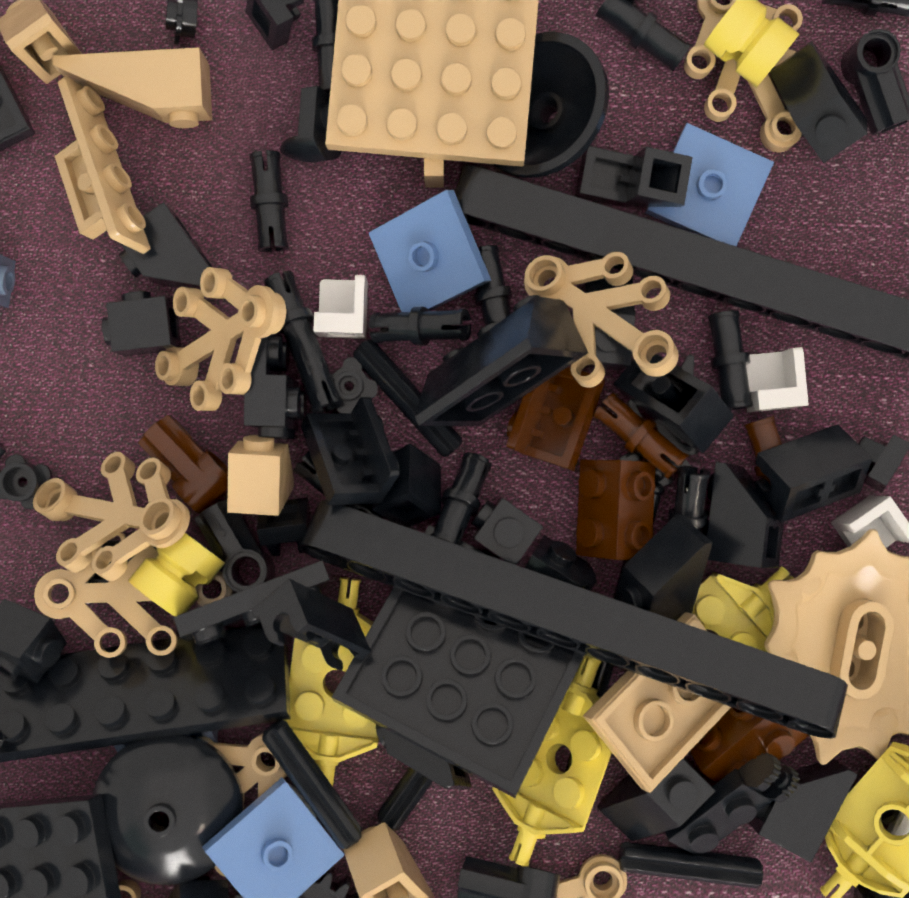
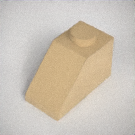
[0,0,82,84]
[227,435,294,516]
[343,822,435,898]

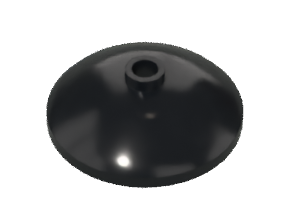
[493,32,609,178]
[92,734,243,885]

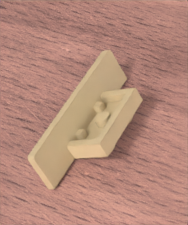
[55,76,151,254]

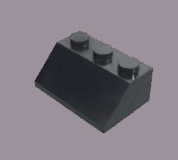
[415,295,588,426]

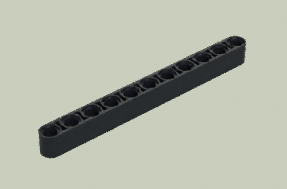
[455,165,909,360]
[299,500,848,739]

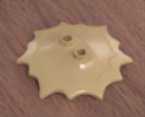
[764,529,909,765]

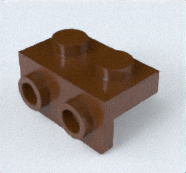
[506,367,606,471]
[576,459,655,560]
[690,707,809,783]

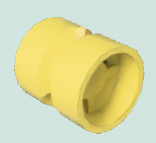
[704,0,799,88]
[128,533,225,616]

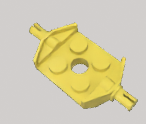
[692,566,794,652]
[284,577,379,786]
[492,655,612,867]
[820,742,909,898]

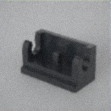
[754,424,872,523]
[251,578,371,670]

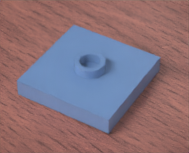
[645,123,774,246]
[369,190,491,312]
[202,777,345,898]

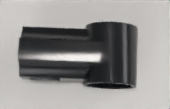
[841,29,909,135]
[194,499,275,592]
[457,856,561,898]

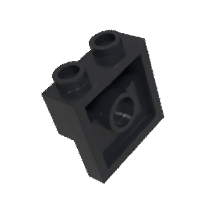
[244,332,307,439]

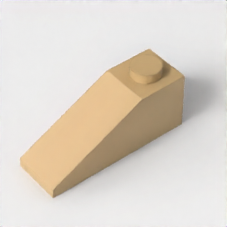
[52,47,212,128]

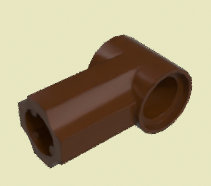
[138,415,228,514]

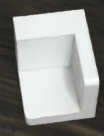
[313,275,368,339]
[746,347,809,412]
[831,495,909,547]

